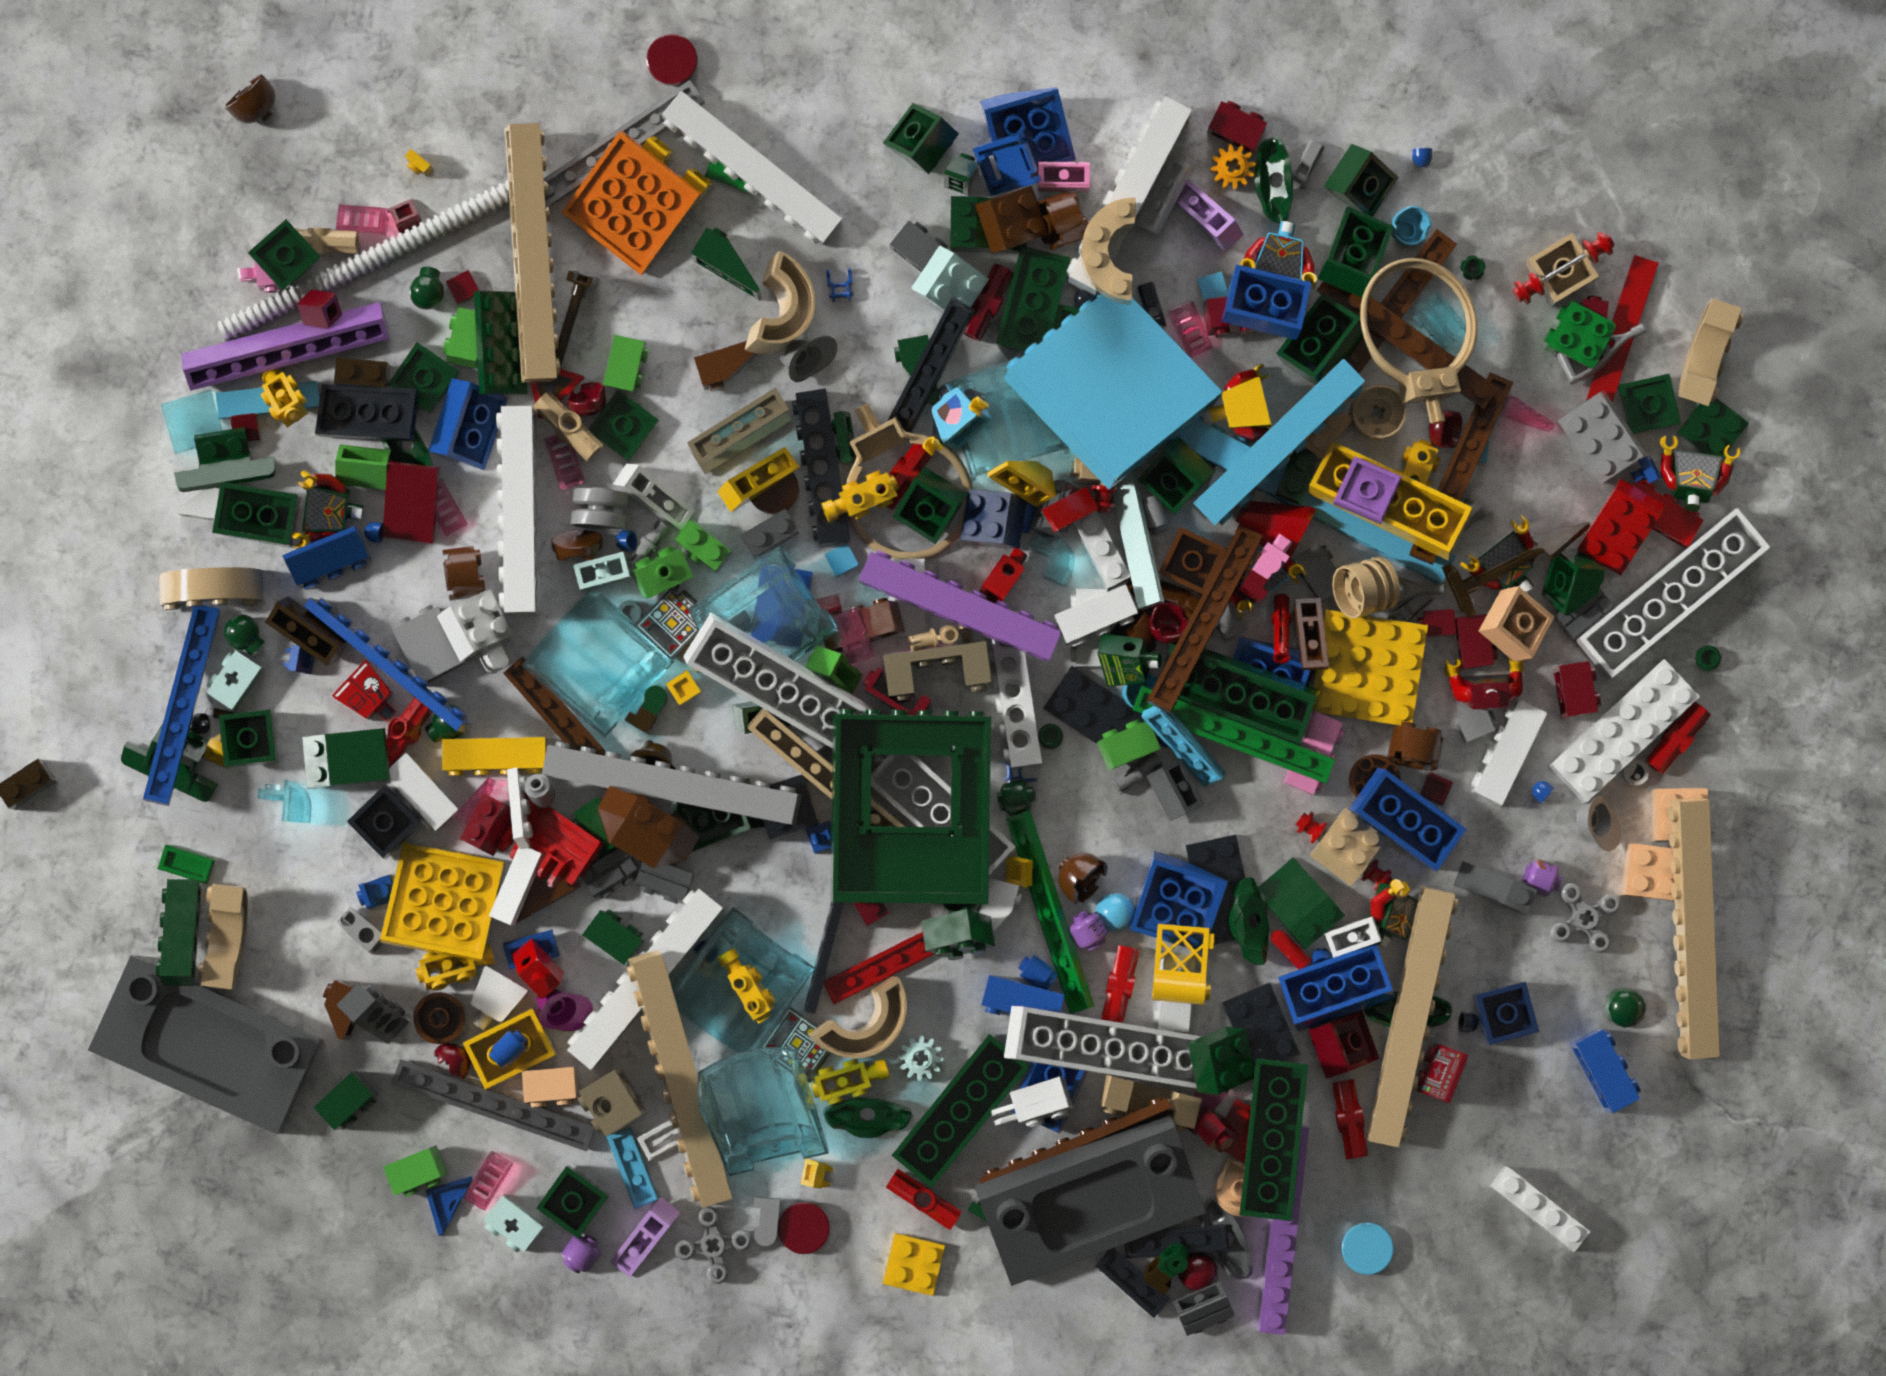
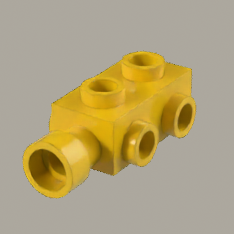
[260,368,308,428]
[1397,439,1441,487]
[821,470,899,522]
[415,944,495,991]
[717,948,776,1024]
[811,1058,890,1105]

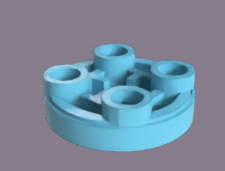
[1341,1222,1394,1275]

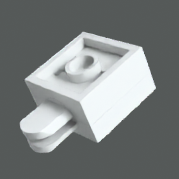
[437,589,514,673]
[991,1077,1074,1128]

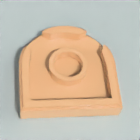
[1214,1156,1246,1217]

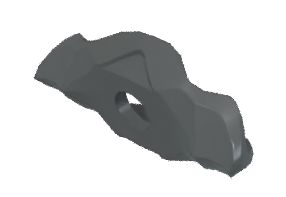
[1199,1196,1253,1279]

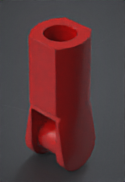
[1271,930,1312,970]

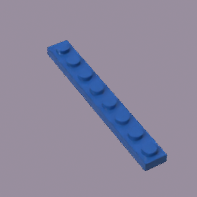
[304,598,471,732]
[143,605,220,806]

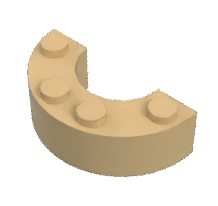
[1081,197,1136,305]
[745,251,815,354]
[1678,298,1744,406]
[159,567,264,610]
[198,883,248,990]
[808,976,907,1059]
[1099,1075,1202,1132]

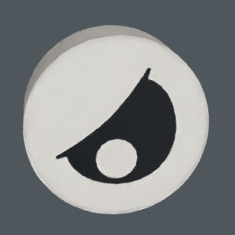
[1622,759,1649,785]

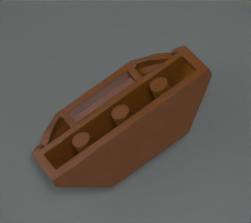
[597,786,699,869]

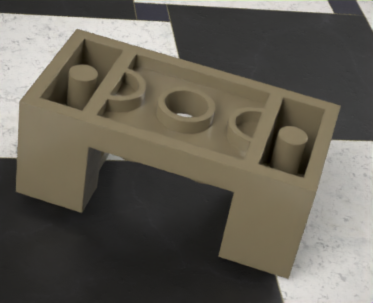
[883,641,992,703]
[578,1068,648,1137]

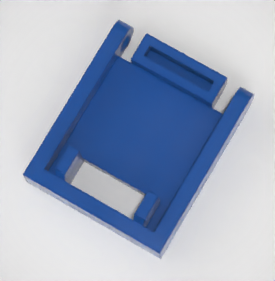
[973,132,1042,196]

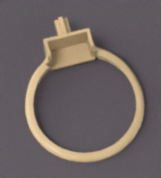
[1360,258,1478,424]
[846,403,973,559]

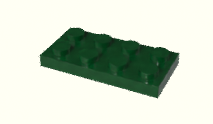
[996,245,1070,352]
[474,291,527,395]

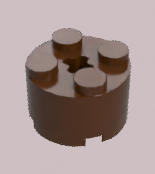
[1037,192,1089,250]
[442,546,485,601]
[1387,721,1444,771]
[413,992,468,1044]

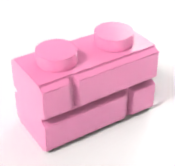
[1038,162,1090,192]

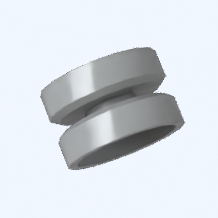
[570,488,630,531]

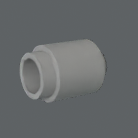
[1142,496,1170,535]
[524,774,556,808]

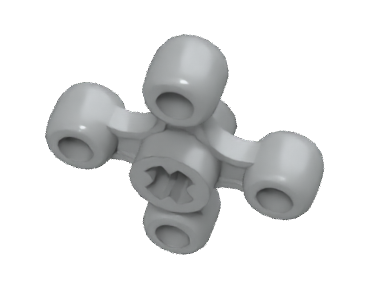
[1550,883,1620,953]
[675,1206,752,1284]

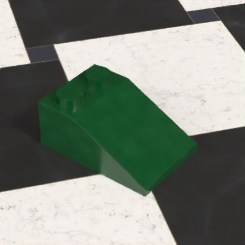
[950,196,1027,252]
[691,227,761,300]
[212,482,300,548]
[302,728,390,789]
[671,778,765,853]
[1258,857,1345,949]

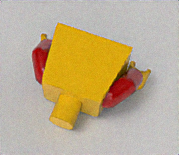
[1209,364,1272,440]

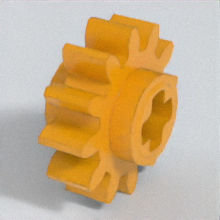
[1210,144,1256,191]

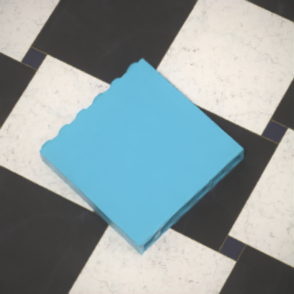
[1004,293,1222,490]

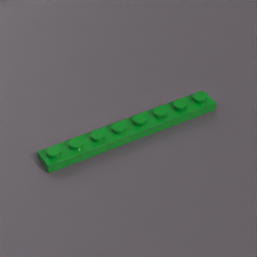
[1132,686,1335,784]
[1006,810,1095,1014]

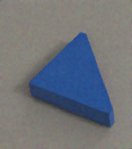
[425,1176,473,1236]

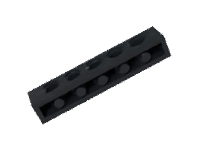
[791,388,851,547]

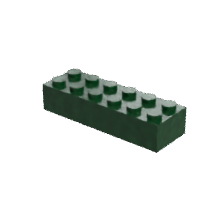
[1162,643,1322,744]
[891,1034,1030,1188]
[1239,1058,1309,1221]

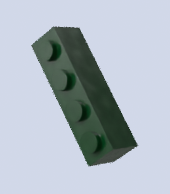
[156,879,202,986]

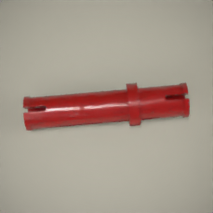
[1271,594,1292,664]

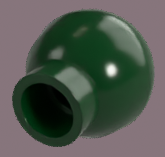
[409,267,444,310]
[224,614,265,656]
[425,704,468,743]

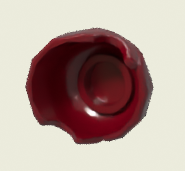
[567,382,606,417]
[1428,410,1463,448]
[1150,603,1189,644]
[433,1043,471,1079]
[1178,1252,1218,1292]

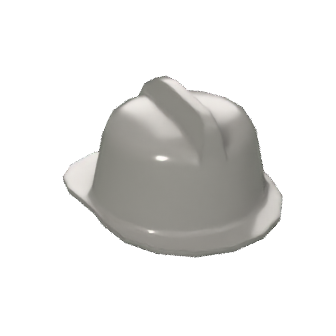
[780,335,837,382]
[1574,796,1621,851]

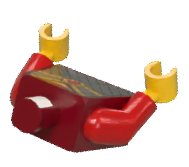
[1444,657,1524,709]

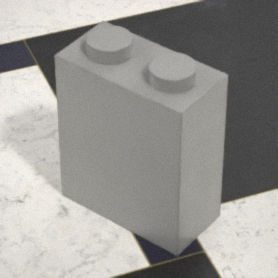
[392,605,468,683]

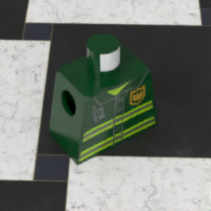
[1097,634,1162,687]

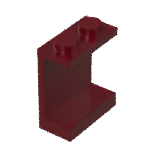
[863,667,931,715]

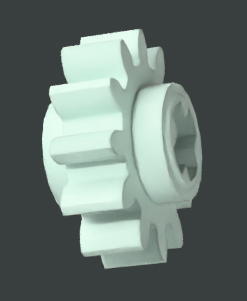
[898,1035,943,1081]

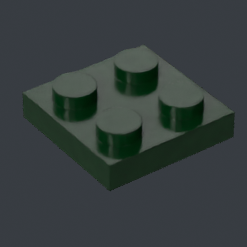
[248,219,321,292]
[388,342,460,414]
[1618,373,1681,435]
[588,390,659,462]
[1677,398,1749,457]

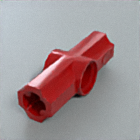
[878,443,936,511]
[386,697,433,768]
[1645,702,1711,775]
[1101,945,1139,1023]
[1332,1079,1368,1160]
[885,1169,962,1230]

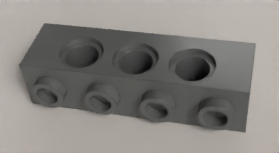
[337,982,409,1044]

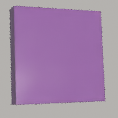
[1333,456,1402,524]

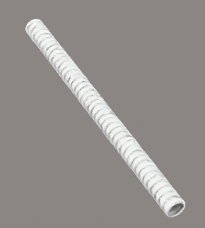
[218,180,510,341]

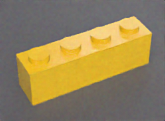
[442,737,547,776]

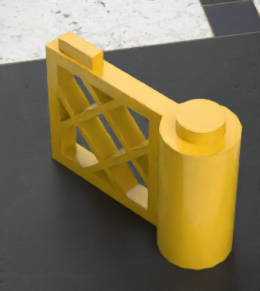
[1152,924,1214,1005]

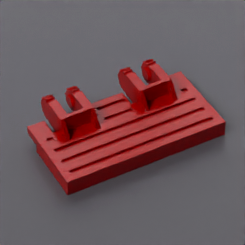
[497,792,604,888]

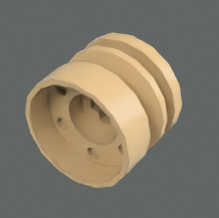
[1350,384,1407,440]
[1332,556,1400,619]

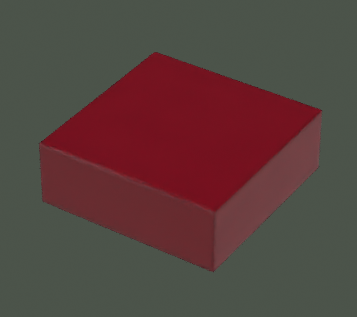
[446,270,479,305]
[1420,772,1453,806]

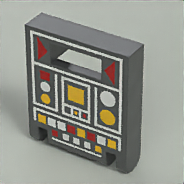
[634,584,710,662]
[759,1005,831,1083]

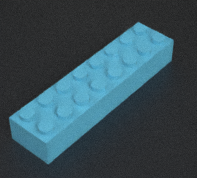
[1193,359,1365,526]

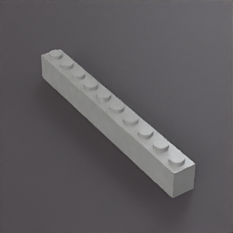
[542,741,802,826]

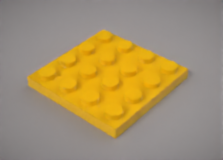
[1314,610,1428,726]
[380,842,504,962]

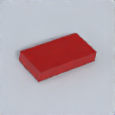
[1042,487,1099,533]

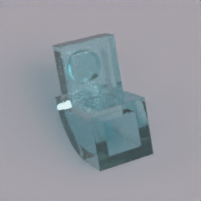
[1027,535,1075,587]
[257,780,312,824]

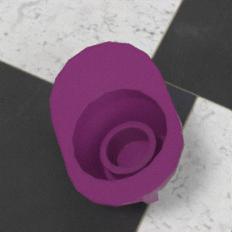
[536,989,593,1031]

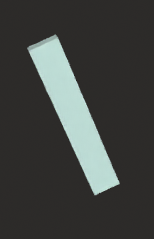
[1113,469,1164,610]

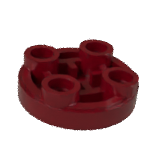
[646,34,698,87]
[778,1202,830,1254]

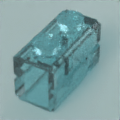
[1412,290,1466,350]

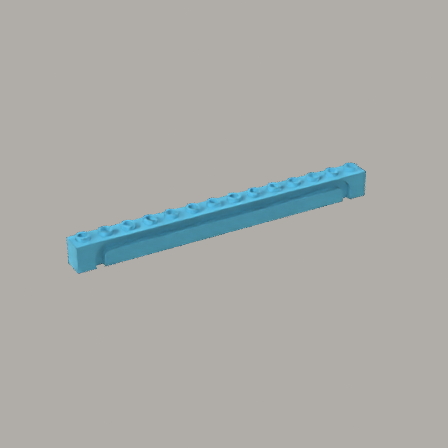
[1169,416,1456,584]

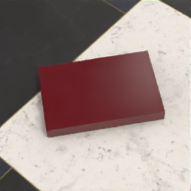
[382,461,440,544]

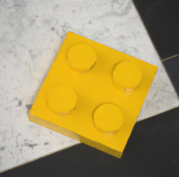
[883,1233,945,1296]

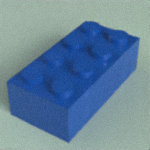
[1348,768,1467,871]
[1278,943,1396,1032]

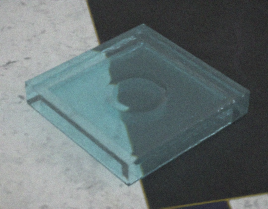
[161,390,223,454]

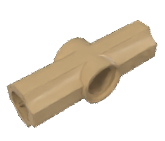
[295,228,359,254]
[533,391,603,462]

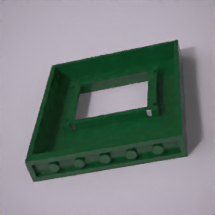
[830,709,991,904]

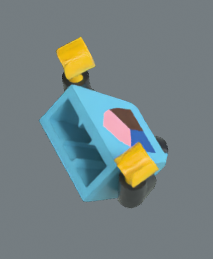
[923,384,993,456]

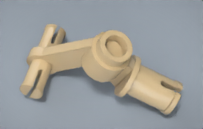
[908,625,973,651]

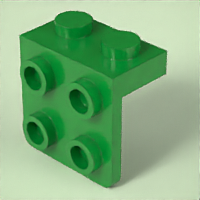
[1544,301,1616,368]

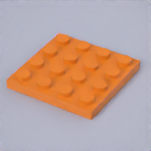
[561,131,702,275]

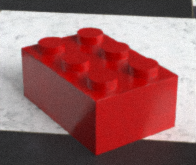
[1577,478,1664,576]

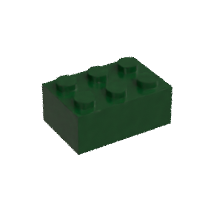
[1317,206,1394,298]
[1276,293,1369,385]

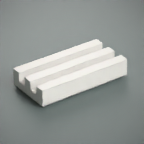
[637,1120,678,1161]

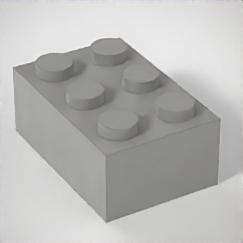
[1558,391,1647,485]

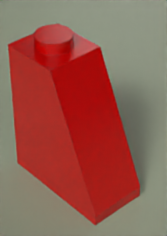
[1235,501,1316,559]

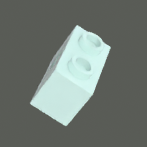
[573,552,632,592]
[206,650,265,712]
[483,1194,545,1252]

